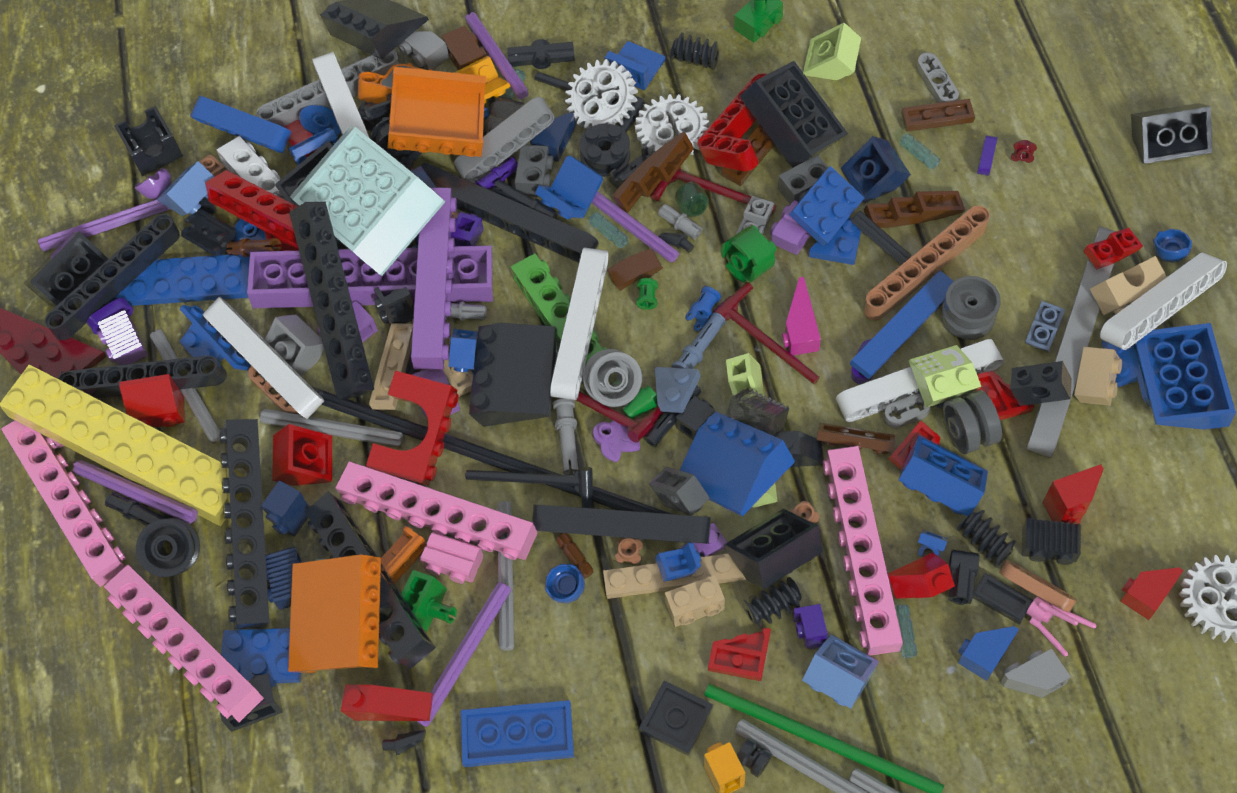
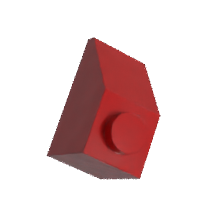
[887,553,955,599]
[1120,567,1184,620]

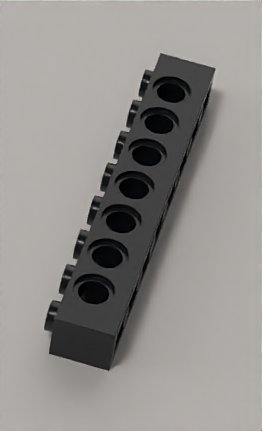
[289,201,375,400]
[219,419,269,629]
[305,491,436,669]

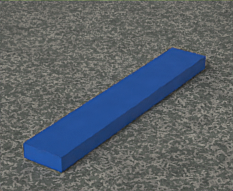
[850,270,954,379]

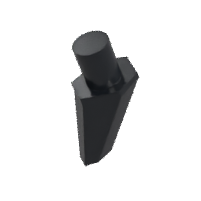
[658,233,694,253]
[382,730,426,755]

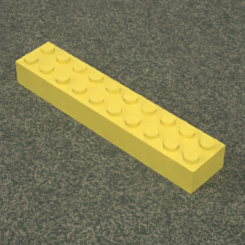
[0,365,245,527]

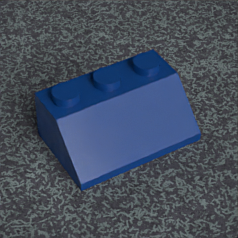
[898,435,988,516]

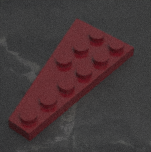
[0,308,106,378]

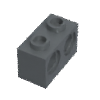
[515,145,553,197]
[778,155,828,205]
[649,467,710,515]

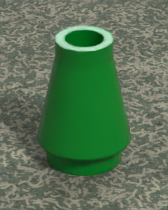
[622,385,657,420]

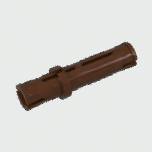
[226,238,282,257]

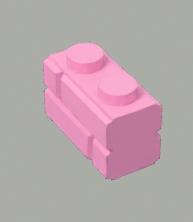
[421,532,483,584]

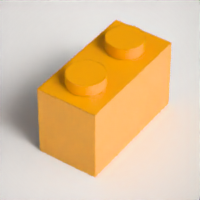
[704,742,746,793]

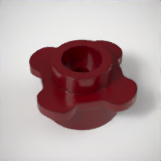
[1011,140,1037,163]

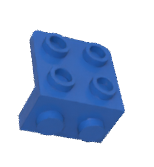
[535,156,603,219]

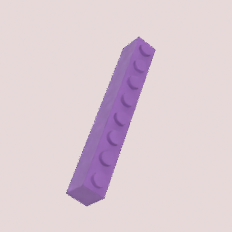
[411,188,457,369]

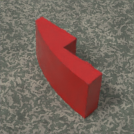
[1083,228,1143,270]

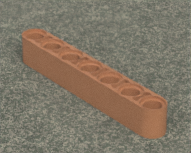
[864,206,990,320]

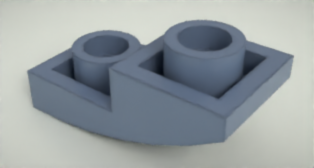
[1025,301,1066,352]

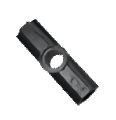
[507,39,575,69]

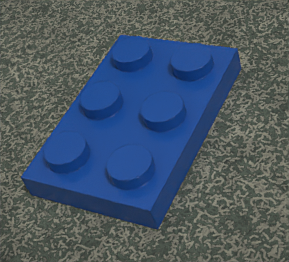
[789,166,865,247]
[221,628,301,683]

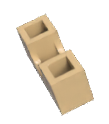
[1090,256,1167,315]

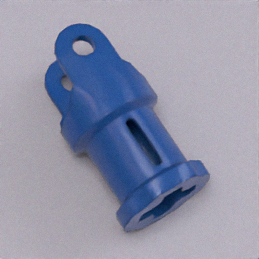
[685,286,721,331]

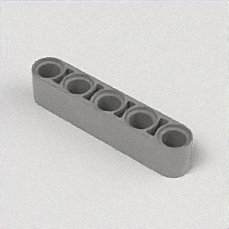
[454,97,554,183]

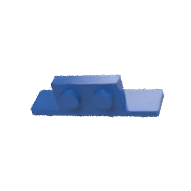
[179,305,251,372]
[1102,340,1151,407]

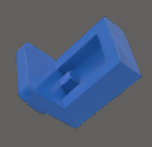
[655,542,701,582]

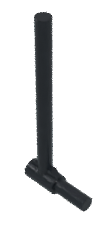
[535,72,645,133]
[465,467,593,509]

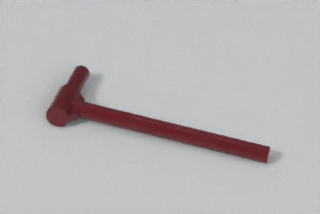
[651,167,777,214]
[712,282,820,384]
[576,391,664,443]

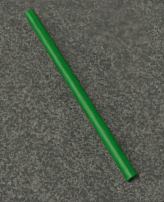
[704,683,944,793]

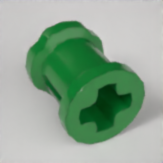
[636,278,658,310]

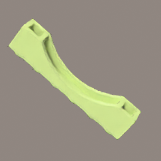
[726,353,778,508]

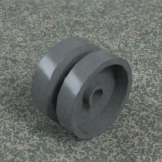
[941,276,1001,340]
[943,390,1002,454]

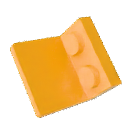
[454,56,511,104]

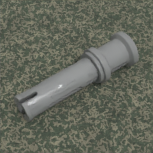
[553,398,578,475]

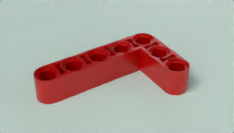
[697,73,767,171]

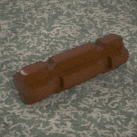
[556,533,593,579]

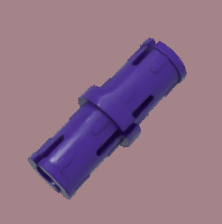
[475,157,518,190]

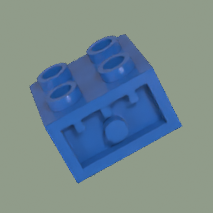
[604,41,665,91]

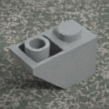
[399,31,449,70]
[1000,649,1071,698]

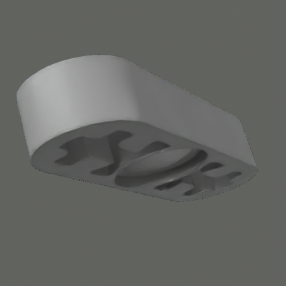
[917,53,959,103]

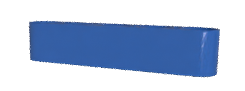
[190,96,292,153]

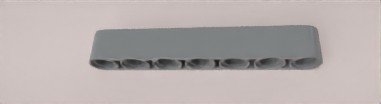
[256,50,399,127]

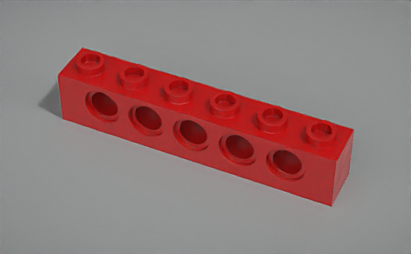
[205,170,299,249]

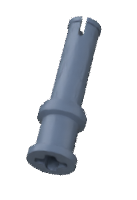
[671,313,726,369]

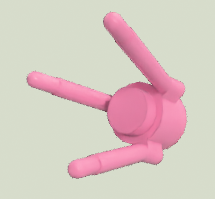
[1026,596,1096,657]

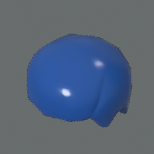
[1153,229,1192,263]
[545,564,585,604]

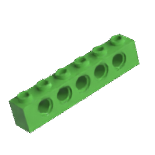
[510,254,607,380]

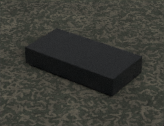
[973,573,1034,625]

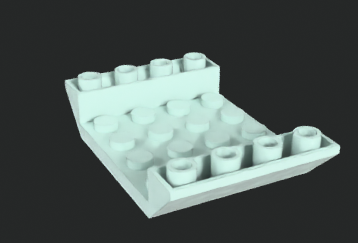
[290,125,445,276]

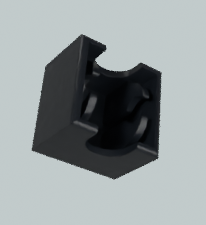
[114,106,183,176]

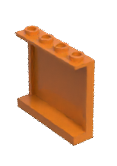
[388,67,486,157]
[288,555,381,673]

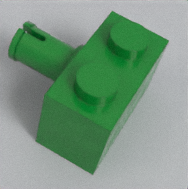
[734,0,783,43]
[389,570,457,633]

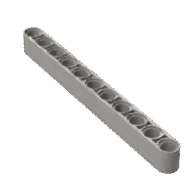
[1026,226,1116,458]

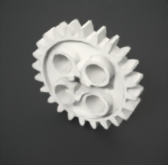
[565,59,638,130]
[635,94,709,155]
[1179,555,1237,643]

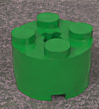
[721,225,777,283]

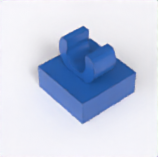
[918,530,948,557]

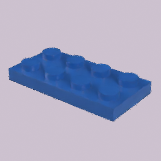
[461,700,574,767]

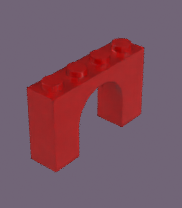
[366,371,459,486]

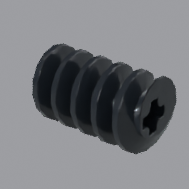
[670,32,719,70]
[956,510,1016,568]
[741,577,802,629]

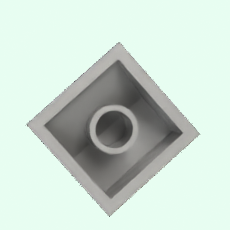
[265,315,324,376]

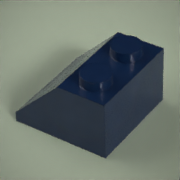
[841,136,911,203]

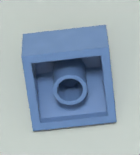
[157,161,214,216]
[802,635,879,709]

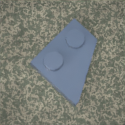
[655,367,701,413]

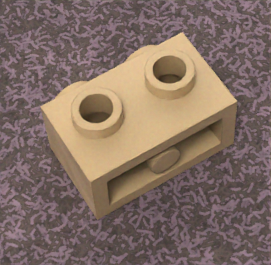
[1074,347,1122,406]
[665,575,725,627]

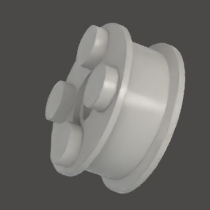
[583,349,642,407]

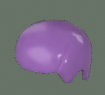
[135,168,172,199]

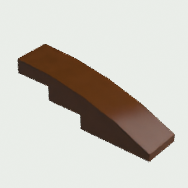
[612,132,694,213]
[863,191,965,228]

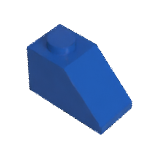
[448,329,478,372]
[958,626,1019,681]

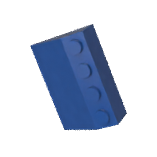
[1135,323,1236,430]
[680,412,795,517]

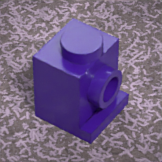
[451,212,484,247]
[792,604,828,649]

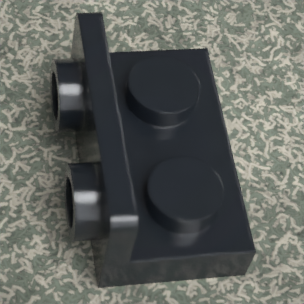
[373,287,414,326]

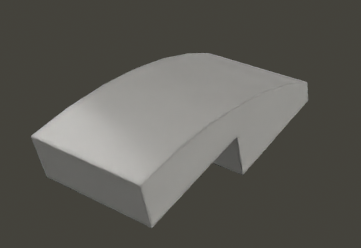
[736,196,774,235]

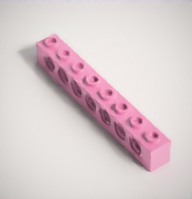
[1,420,126,587]
[823,446,903,656]
[336,462,538,560]
[104,565,264,722]

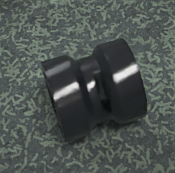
[737,738,773,778]

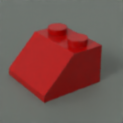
[119,374,185,428]
[272,424,332,486]
[1042,464,1104,524]

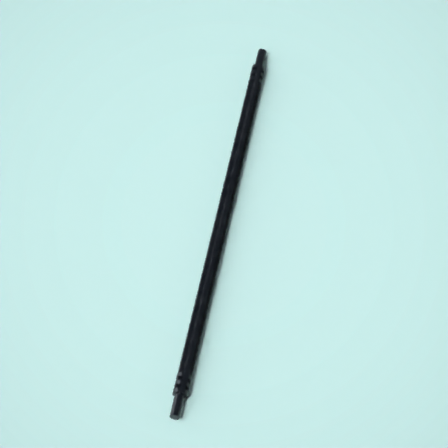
[311,386,720,538]

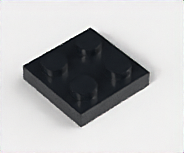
[639,681,713,756]

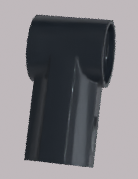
[948,549,979,605]

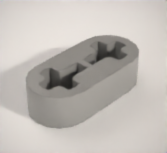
[884,394,930,428]

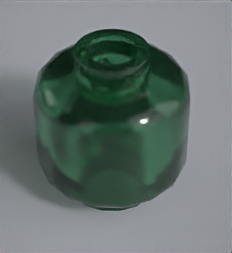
[675,182,709,217]

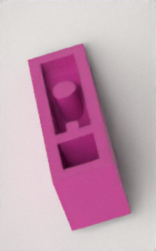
[782,277,821,356]

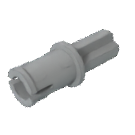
[658,204,703,240]
[447,301,487,321]

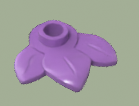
[592,421,640,462]

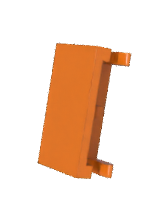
[381,526,427,584]

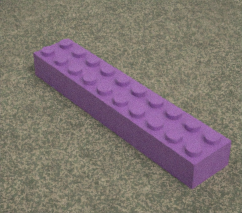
[247,246,493,308]

